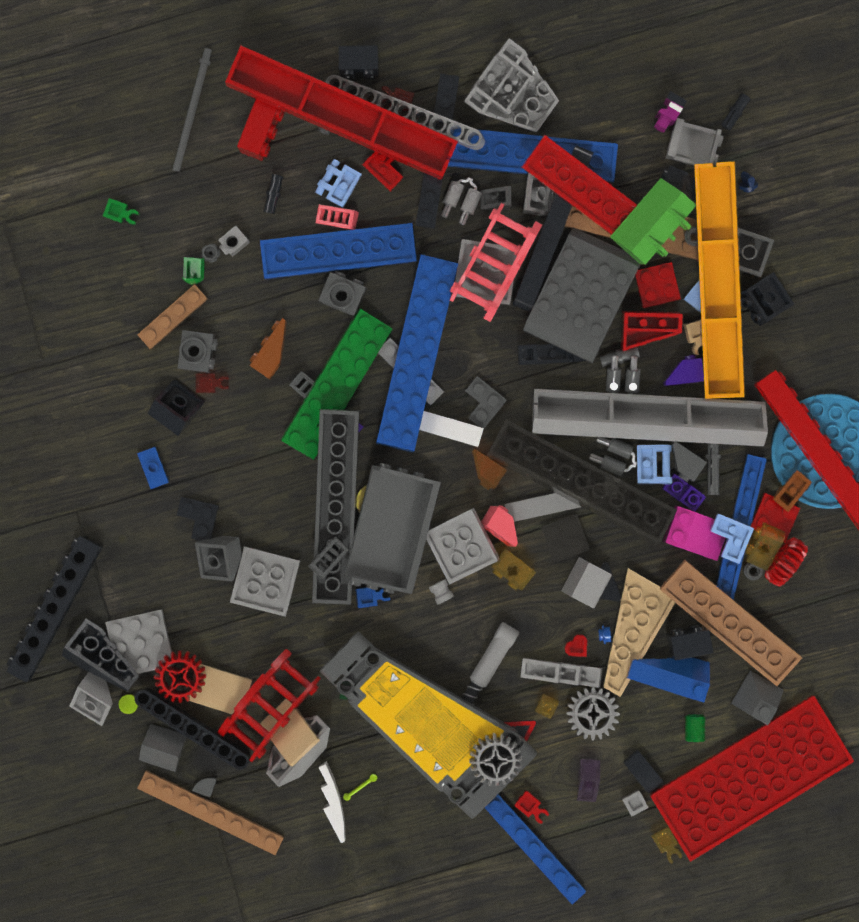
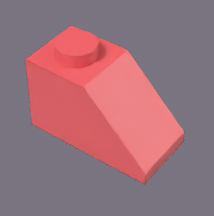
[481,505,518,547]

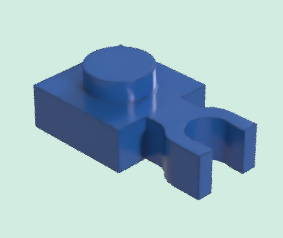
[355,587,390,608]

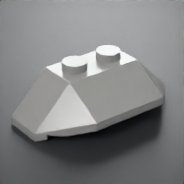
[266,715,330,787]

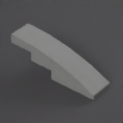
[521,658,602,688]

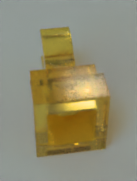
[535,694,559,719]

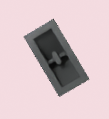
[480,186,511,210]

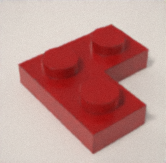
[362,151,403,192]

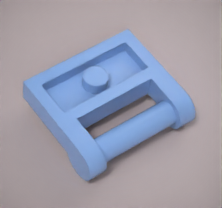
[637,445,672,484]

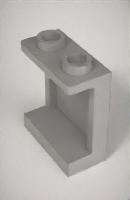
[665,118,723,166]

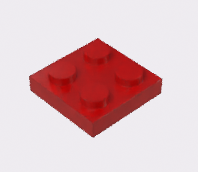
[635,262,681,309]
[751,493,800,543]

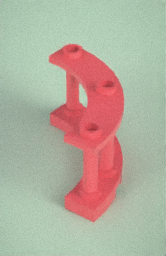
[450,203,542,322]

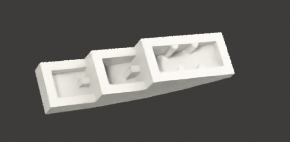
[419,411,484,447]
[319,761,346,843]

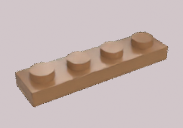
[137,284,208,349]

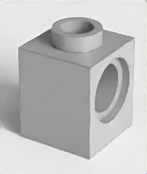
[219,226,250,257]

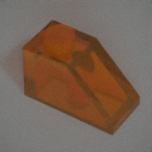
[472,449,507,490]

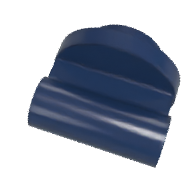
[739,171,758,193]

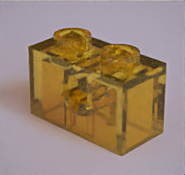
[745,522,785,571]
[491,548,536,590]

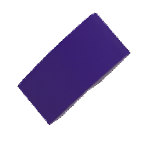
[662,473,706,512]

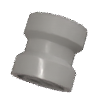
[429,579,454,605]

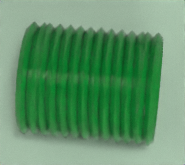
[685,714,706,742]

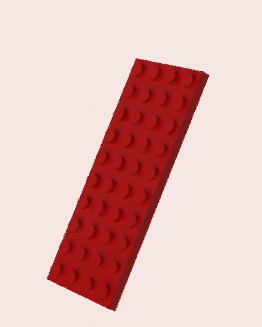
[650,695,854,862]

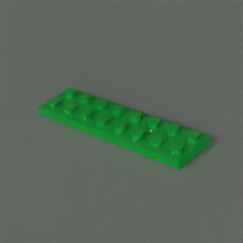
[280,309,392,460]

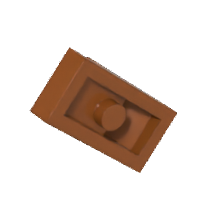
[773,470,812,512]

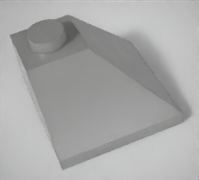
[69,672,113,726]

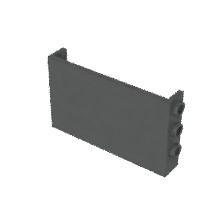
[343,463,441,594]

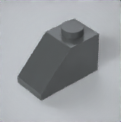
[671,441,707,483]

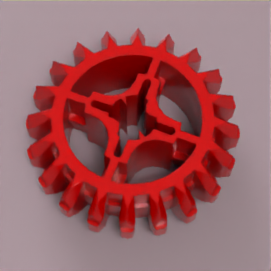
[765,537,808,587]
[154,650,207,703]

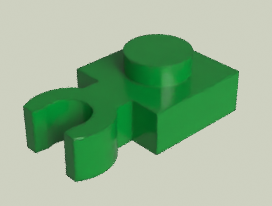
[103,198,140,225]

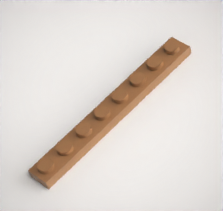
[137,770,284,855]

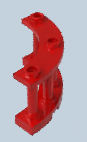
[217,649,321,762]

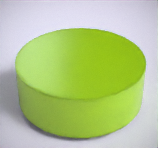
[119,694,138,714]

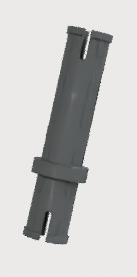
[706,443,721,495]

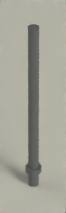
[172,48,212,172]

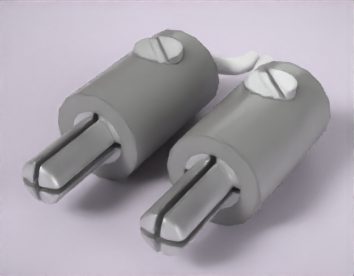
[441,177,482,225]

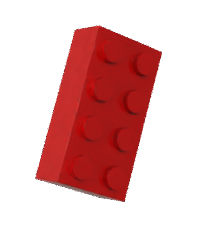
[237,99,285,161]

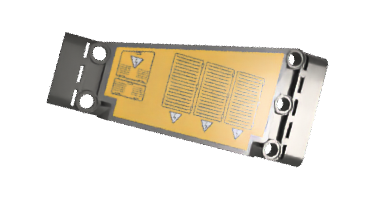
[320,631,538,819]

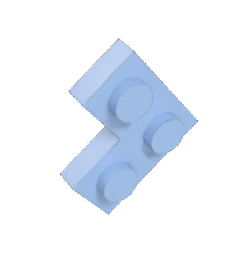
[710,513,754,564]

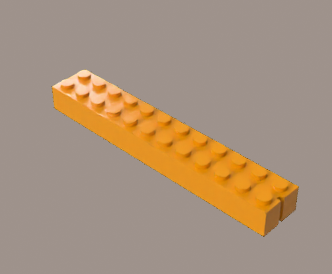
[695,162,745,399]

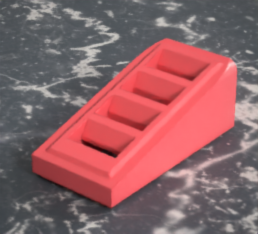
[315,204,359,230]

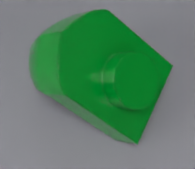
[182,257,204,285]

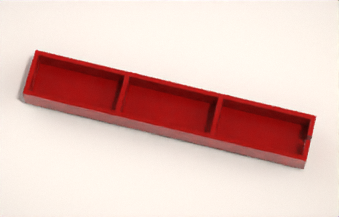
[225,46,458,180]

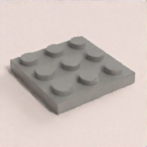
[455,239,517,305]
[426,508,500,585]
[230,546,300,617]
[105,609,175,674]

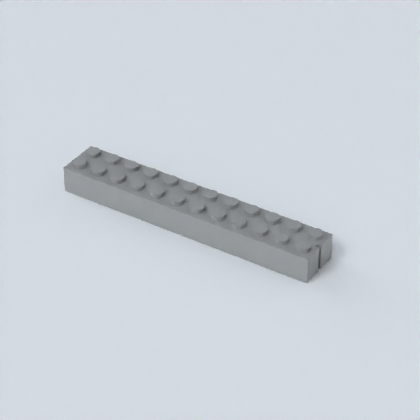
[532,389,768,446]

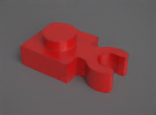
[514,790,549,824]

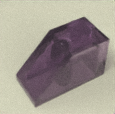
[577,759,600,802]

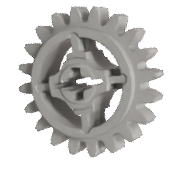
[566,687,620,741]

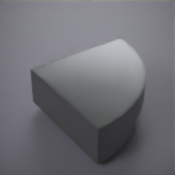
[192,777,217,797]

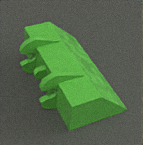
[610,178,696,265]

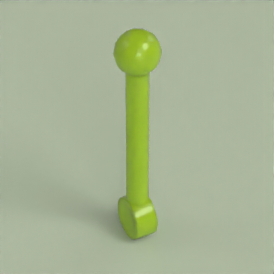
[343,774,377,801]

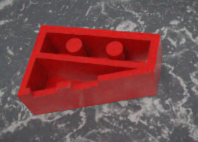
[621,311,683,351]

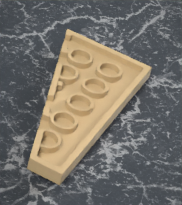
[603,568,675,697]

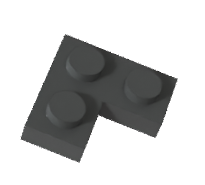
[465,376,507,428]

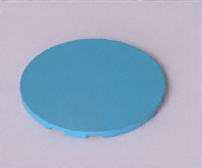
[771,394,859,509]

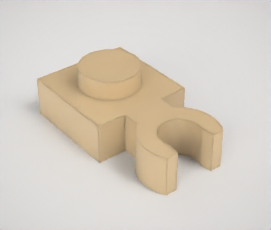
[683,319,703,355]

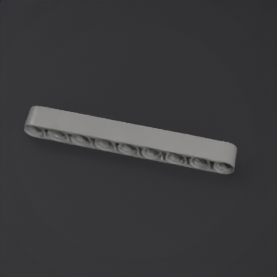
[326,75,485,150]

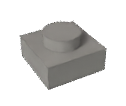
[622,789,648,817]

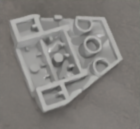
[464,38,559,132]

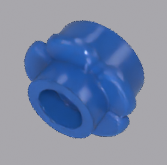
[599,625,611,644]

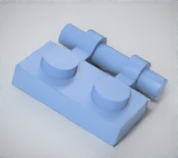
[315,159,362,208]

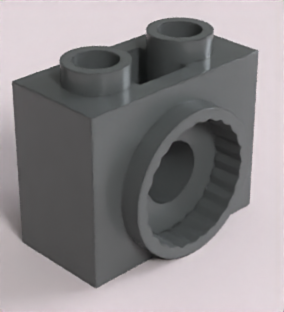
[318,271,366,317]
[178,330,218,373]

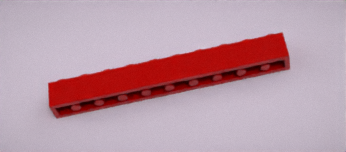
[754,370,859,530]

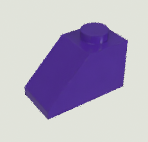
[663,355,704,386]

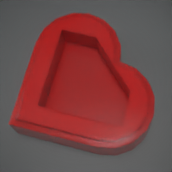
[564,634,587,657]

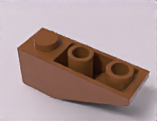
[250,318,287,380]

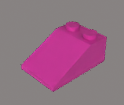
[663,506,725,561]

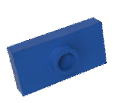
[137,447,169,489]

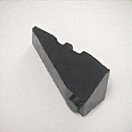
[62,618,139,692]

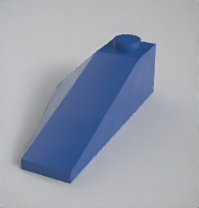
[627,657,710,702]

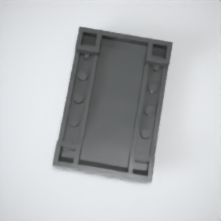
[523,228,641,364]

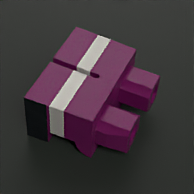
[654,91,687,133]

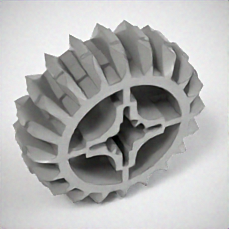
[469,733,522,786]

